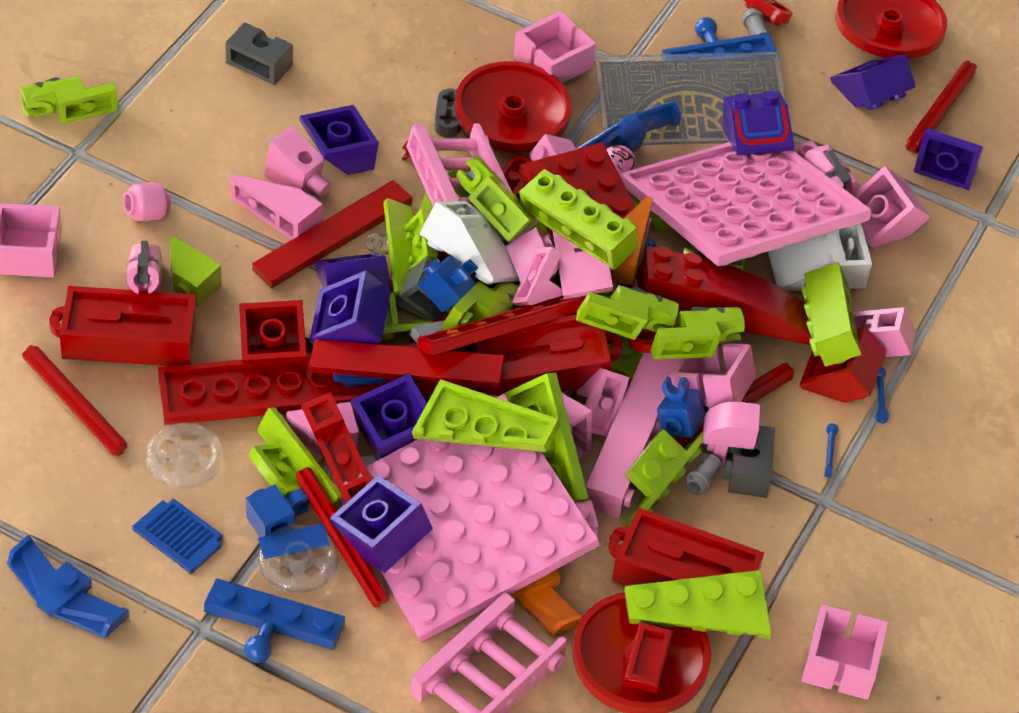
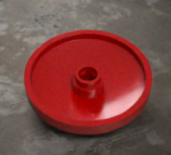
[835,0,948,59]
[455,61,572,152]
[572,592,711,713]

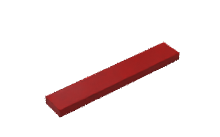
[252,180,413,288]
[417,294,600,356]
[309,339,505,389]

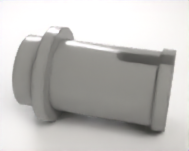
[742,8,771,38]
[686,454,722,494]

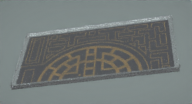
[594,52,793,145]

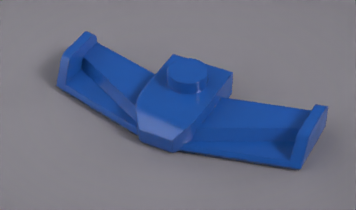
[578,101,681,152]
[7,535,130,638]

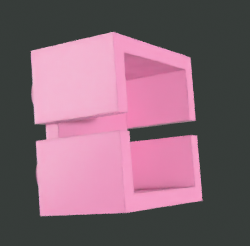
[513,11,596,83]
[0,203,62,278]
[670,343,756,410]
[801,604,888,700]

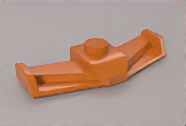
[510,570,583,637]

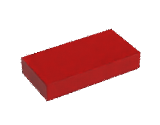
[623,622,673,694]

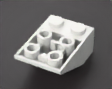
[420,201,520,284]
[767,223,872,291]

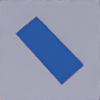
[258,524,330,559]

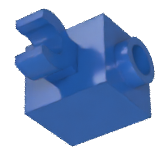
[418,255,478,312]
[657,377,705,438]
[246,485,309,537]

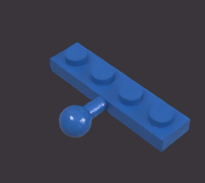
[661,17,777,62]
[204,578,345,663]

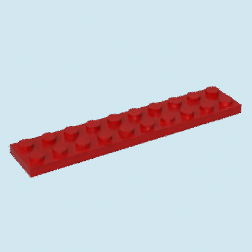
[158,343,484,425]

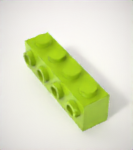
[519,169,639,270]
[801,262,861,367]

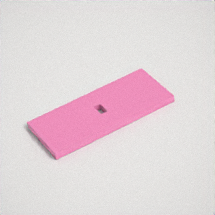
[553,231,614,300]

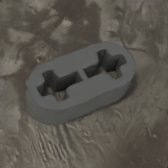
[434,89,461,138]

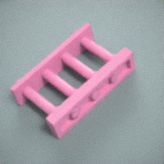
[407,123,516,209]
[411,592,567,713]

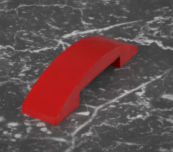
[301,392,372,503]

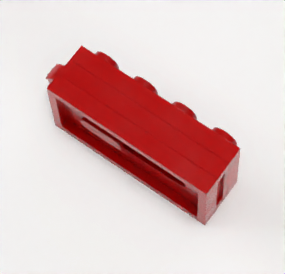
[49,286,196,366]
[476,314,622,396]
[608,507,765,586]

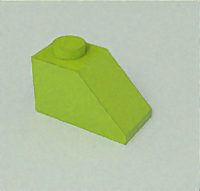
[169,236,222,307]

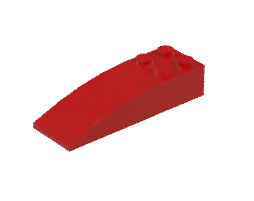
[637,246,812,345]

